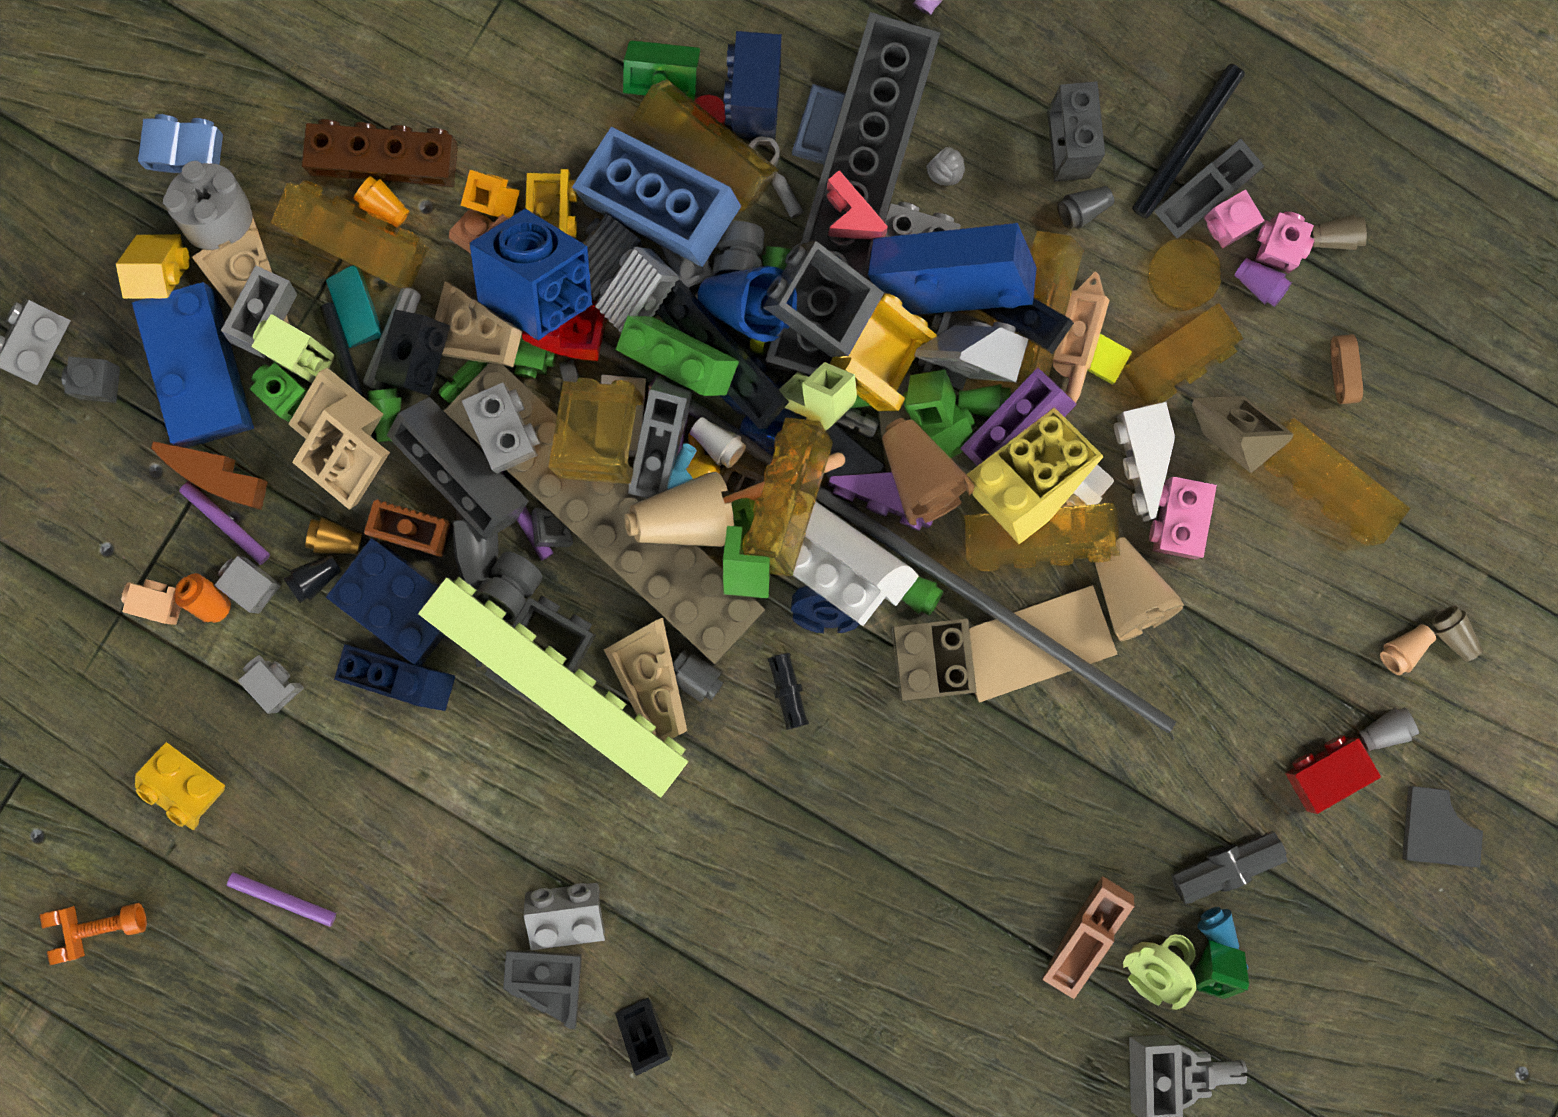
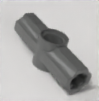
[1171,831,1287,905]

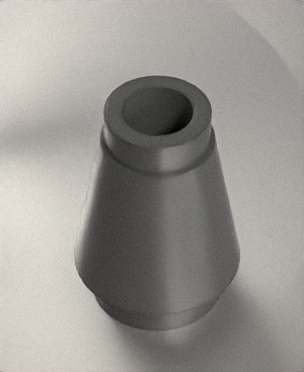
[1057,186,1114,229]

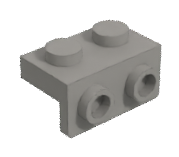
[0,298,71,385]
[524,883,605,950]

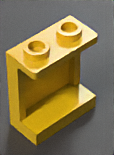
[830,293,937,411]

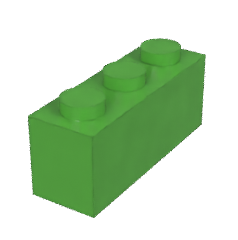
[616,315,739,396]

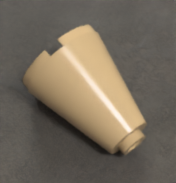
[625,472,734,547]
[1093,535,1184,641]

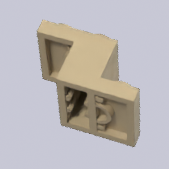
[288,368,390,510]

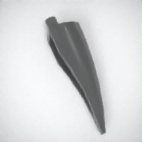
[452,508,498,667]

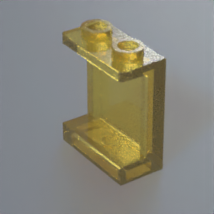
[548,378,644,484]

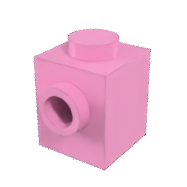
[1205,189,1264,249]

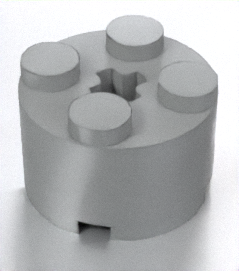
[163,161,253,250]

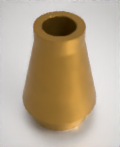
[305,517,362,555]

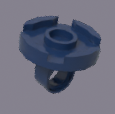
[791,585,860,634]

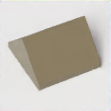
[1192,396,1294,473]

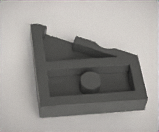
[503,949,582,1029]

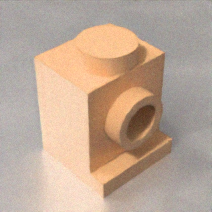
[121,579,181,625]

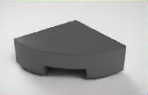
[531,508,573,547]

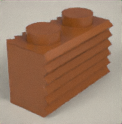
[364,499,452,557]

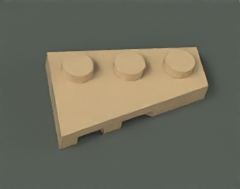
[192,218,290,324]
[435,281,523,367]
[604,618,687,741]

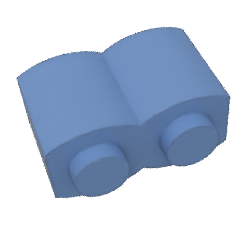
[138,114,223,173]

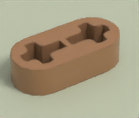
[1330,334,1363,404]

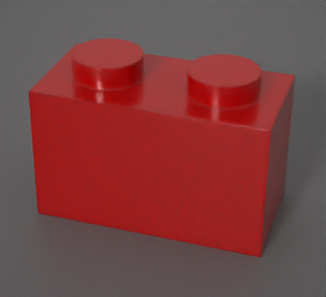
[1285,735,1381,814]

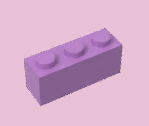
[960,368,1077,466]

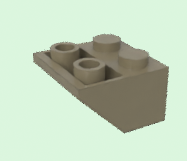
[891,618,977,701]

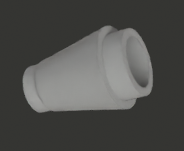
[1359,707,1419,752]

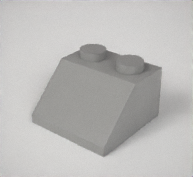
[915,321,1028,382]

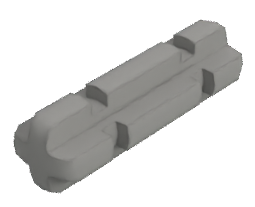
[835,408,879,438]

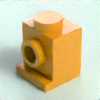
[461,170,520,218]

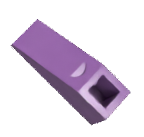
[828,472,933,531]

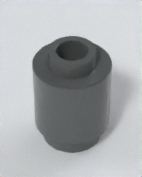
[673,650,724,703]

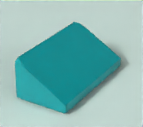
[326,264,383,348]

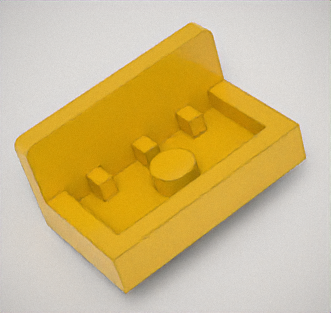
[526,169,578,238]
[135,742,225,830]

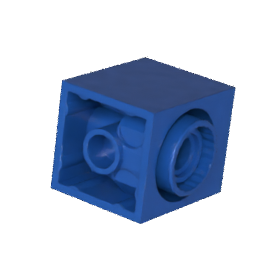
[470,209,592,341]

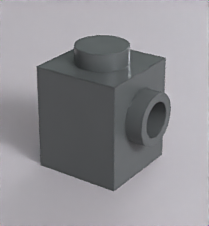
[61,357,120,403]

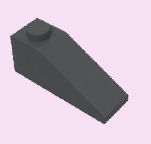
[628,376,693,498]

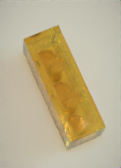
[1122,303,1244,405]

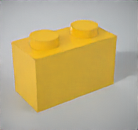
[116,234,190,299]

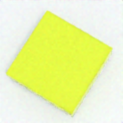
[1087,334,1132,385]

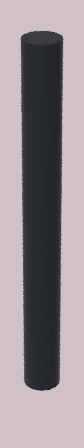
[320,302,377,441]

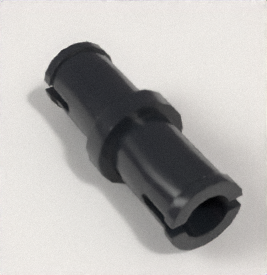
[767,653,809,730]

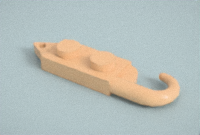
[1052,272,1110,403]

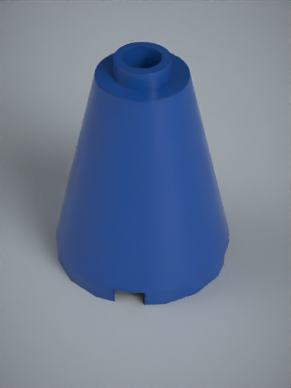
[698,266,797,342]

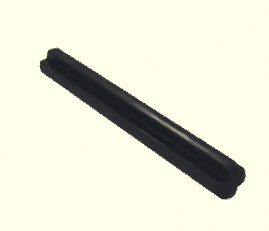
[1132,64,1245,219]

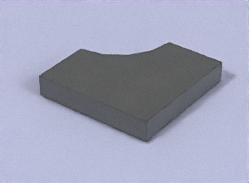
[1402,786,1483,868]

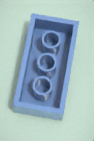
[572,127,741,267]

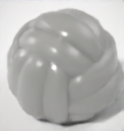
[926,147,965,186]

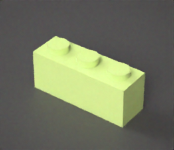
[251,314,336,383]

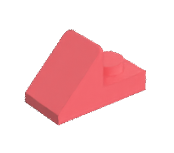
[826,170,888,240]

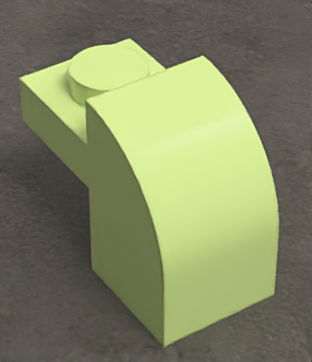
[779,362,857,431]

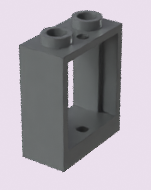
[1047,81,1105,182]
[763,241,884,357]
[484,595,596,709]

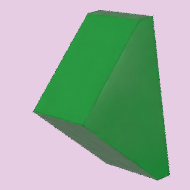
[1193,940,1249,999]

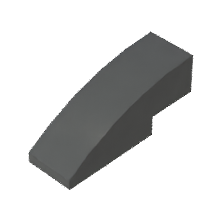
[1154,139,1265,239]

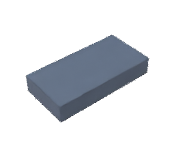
[792,84,846,165]

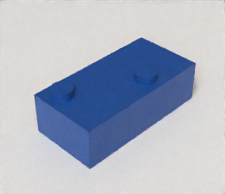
[868,223,1037,315]
[132,282,254,448]

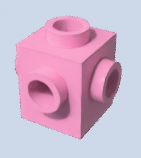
[1255,212,1314,274]

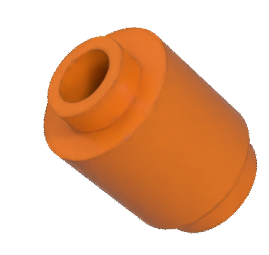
[174,573,231,623]

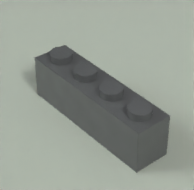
[387,397,529,540]

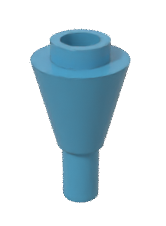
[1197,907,1249,970]

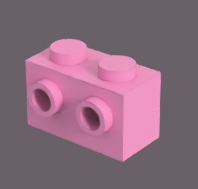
[1149,477,1217,560]

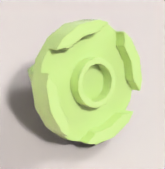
[1123,934,1197,1010]

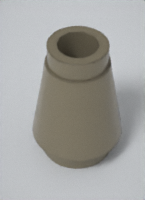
[1311,214,1367,250]
[1431,606,1483,662]

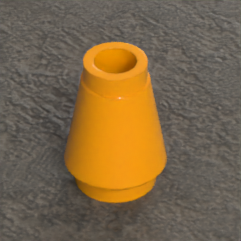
[353,176,410,228]

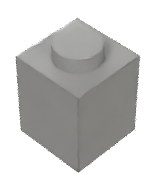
[214,556,281,614]

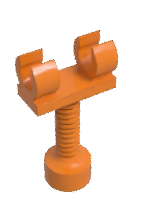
[39,903,147,965]

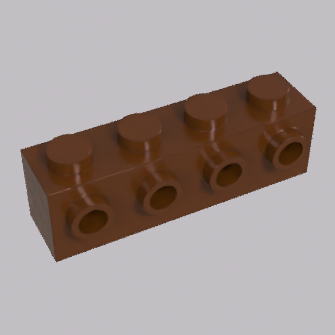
[302,119,458,187]

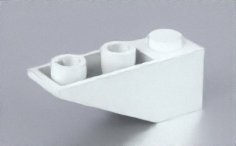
[1114,402,1175,522]

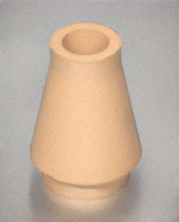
[1380,624,1436,675]

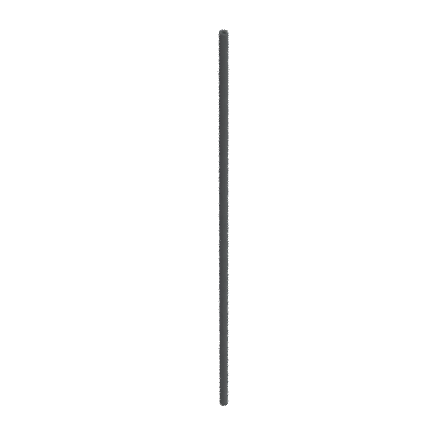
[600,339,1176,733]

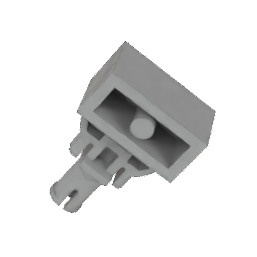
[1129,1035,1247,1117]

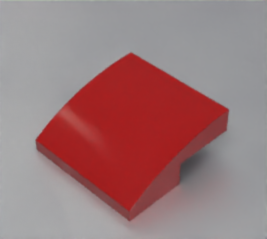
[522,301,607,361]

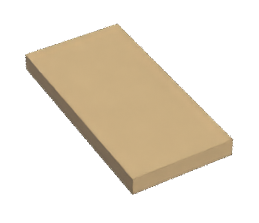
[969,585,1118,703]

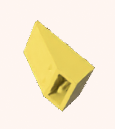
[966,408,1103,544]

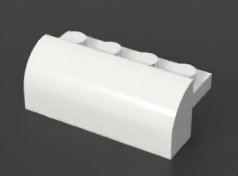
[755,491,919,626]

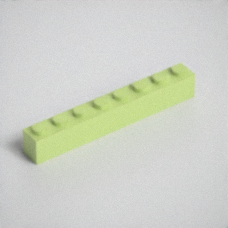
[418,576,689,798]

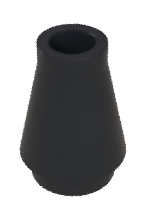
[284,554,342,603]

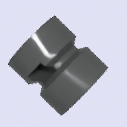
[713,221,765,276]
[474,552,543,622]

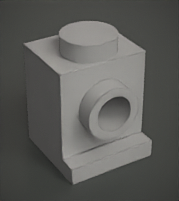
[238,655,304,714]

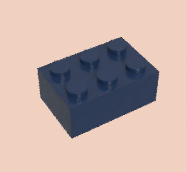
[724,31,782,140]
[326,538,445,665]

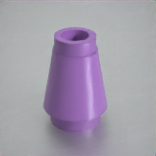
[1234,258,1292,307]

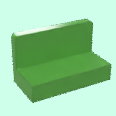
[723,526,770,598]

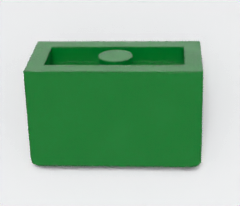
[623,40,700,101]

